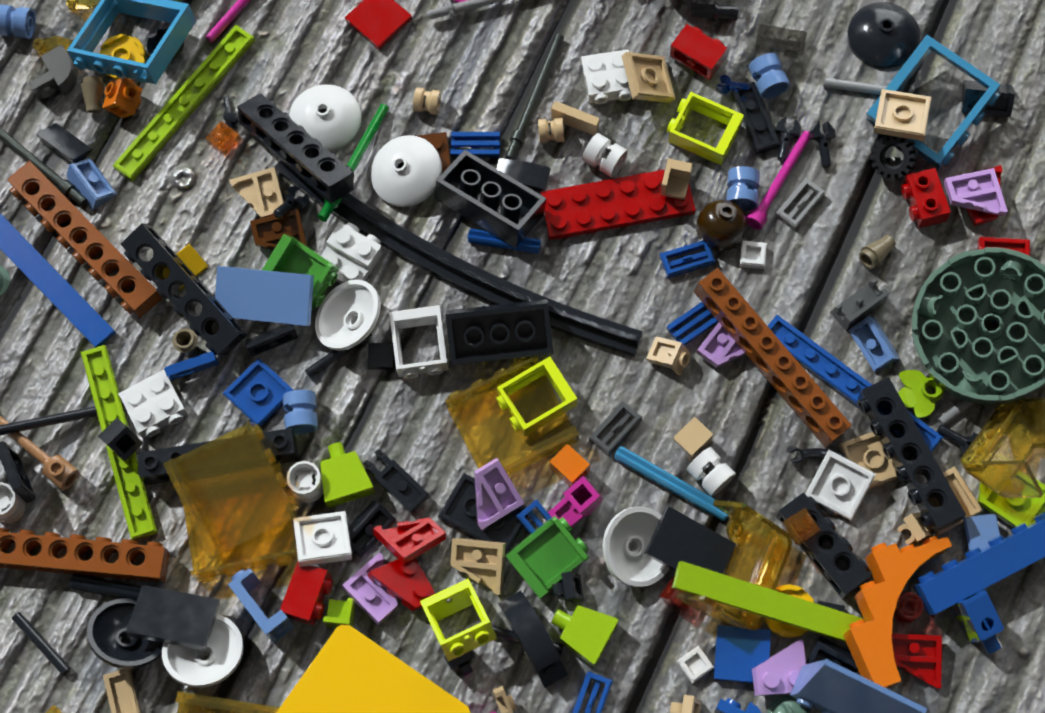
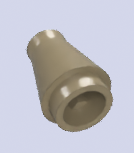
[81,76,105,114]
[859,235,896,269]
[172,328,198,357]

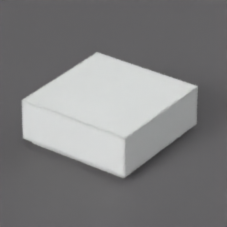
[739,241,767,269]
[676,645,714,684]

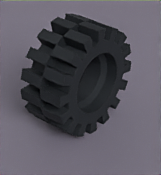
[870,135,919,179]

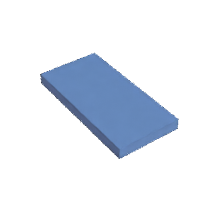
[215,266,314,326]

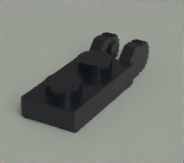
[363,449,430,515]

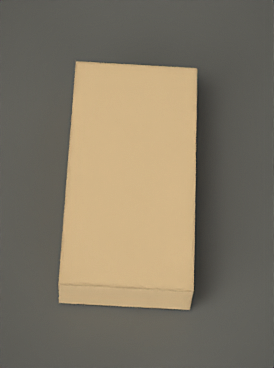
[551,101,599,136]
[103,669,141,713]

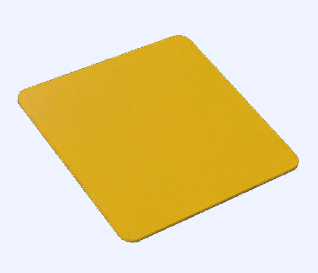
[276,624,470,713]

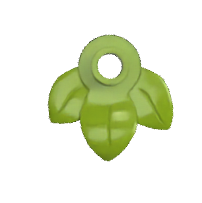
[898,370,944,418]

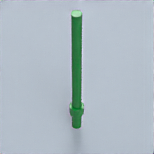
[318,104,389,222]

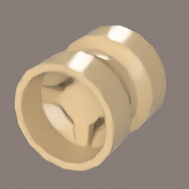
[413,87,441,115]
[538,118,564,144]

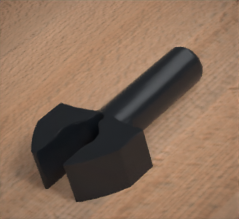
[775,117,801,162]
[809,121,836,168]
[273,186,309,218]
[937,424,986,460]

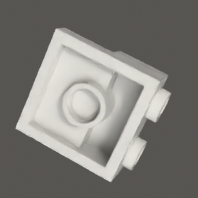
[581,49,632,104]
[321,222,383,284]
[118,369,188,439]

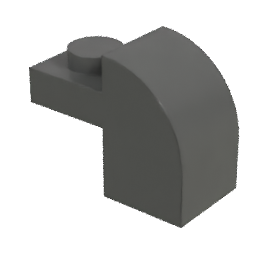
[28,45,77,100]

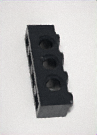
[776,492,871,600]

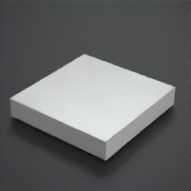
[806,450,876,521]
[293,511,352,567]

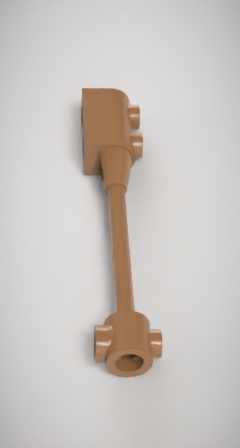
[0,416,80,491]

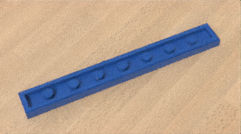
[0,213,116,348]
[768,315,943,453]

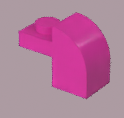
[548,476,603,528]

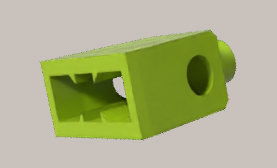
[321,442,376,508]
[551,606,619,668]

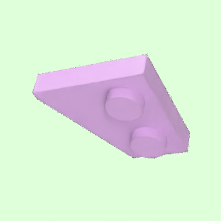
[944,168,1008,216]
[696,323,745,368]
[474,458,524,530]
[342,552,398,625]
[752,640,806,696]

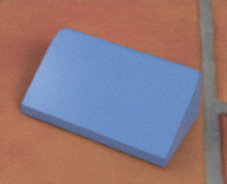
[66,158,117,210]
[848,316,900,372]
[963,514,1000,551]

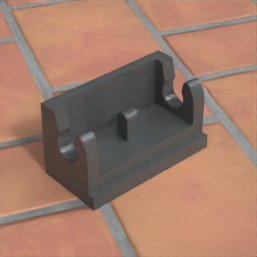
[830,279,890,331]

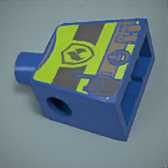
[950,590,1004,654]

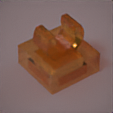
[205,121,241,156]
[782,508,820,546]

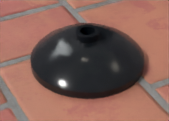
[847,2,920,69]
[86,598,163,669]

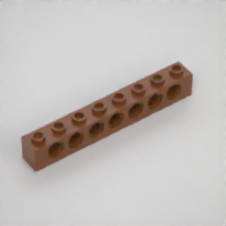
[7,160,162,318]
[693,268,852,448]
[0,528,170,583]

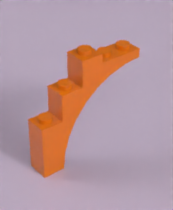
[843,536,952,689]

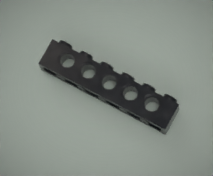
[237,93,354,204]
[121,223,248,355]
[857,377,966,534]
[137,428,299,486]

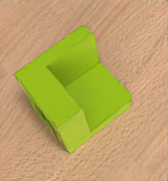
[323,598,357,628]

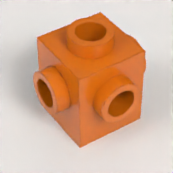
[102,78,143,119]

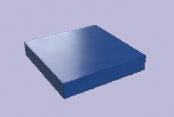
[223,358,293,428]
[713,625,771,684]

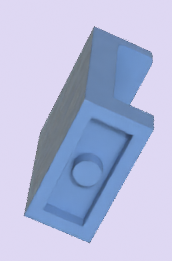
[228,568,295,644]

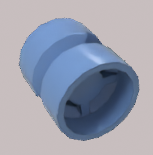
[0,4,36,39]
[748,53,790,99]
[726,166,760,211]
[283,390,318,434]

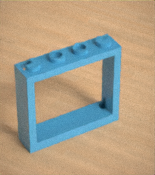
[67,0,197,85]
[867,35,1001,169]

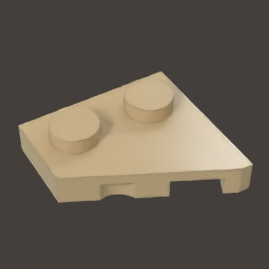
[229,167,284,218]

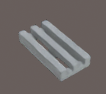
[775,178,826,230]

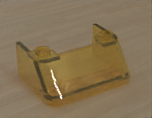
[960,398,1045,498]
[676,500,792,630]

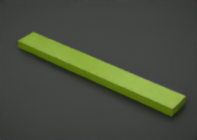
[112,25,255,182]
[81,345,158,541]
[672,561,864,642]

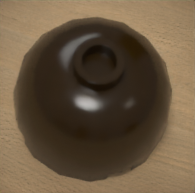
[696,199,747,251]

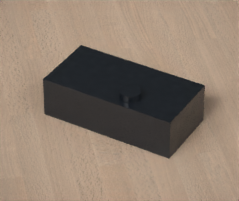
[434,150,547,248]
[445,299,554,365]

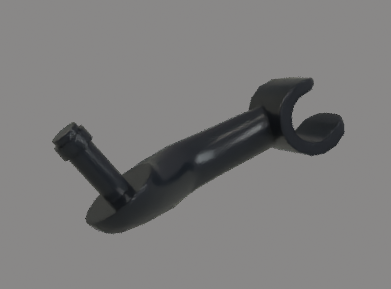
[786,446,846,464]

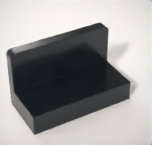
[961,80,1015,117]

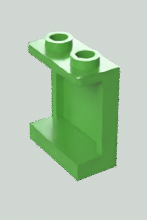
[262,234,340,310]
[505,516,589,598]

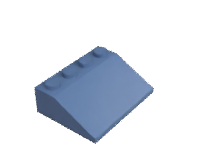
[790,659,927,713]

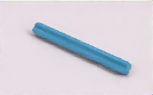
[614,446,731,521]

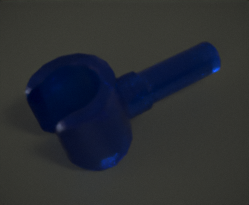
[717,75,750,94]

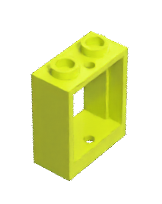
[667,91,744,166]
[496,357,577,437]
[420,579,497,661]

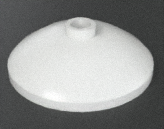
[289,85,362,152]
[371,135,442,207]
[315,280,381,351]
[603,507,669,587]
[162,614,243,688]

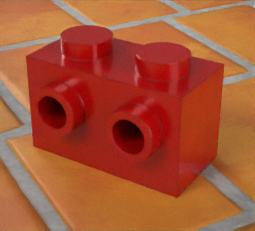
[670,24,727,80]
[901,168,951,229]
[280,562,333,626]

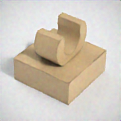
[897,512,933,544]
[670,695,702,713]

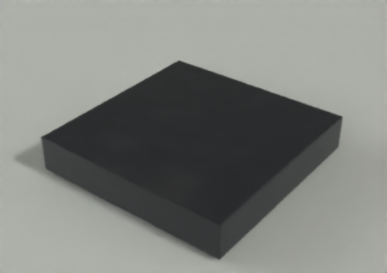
[0,441,36,503]

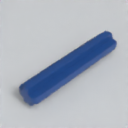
[468,229,541,254]

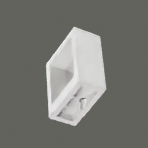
[389,305,449,379]

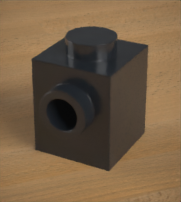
[98,418,143,462]

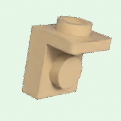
[646,337,690,375]

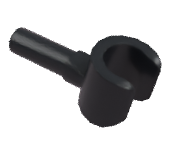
[223,96,239,127]

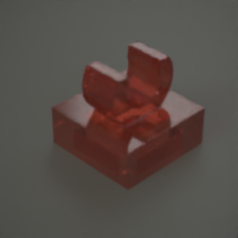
[659,576,696,609]

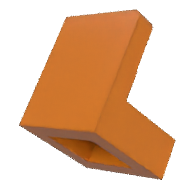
[549,444,590,487]

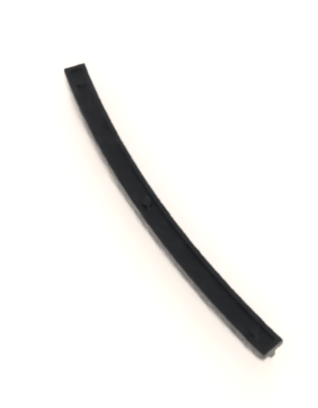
[274,160,643,357]

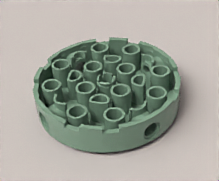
[912,247,1045,405]

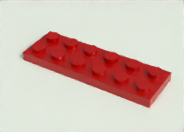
[540,169,696,240]

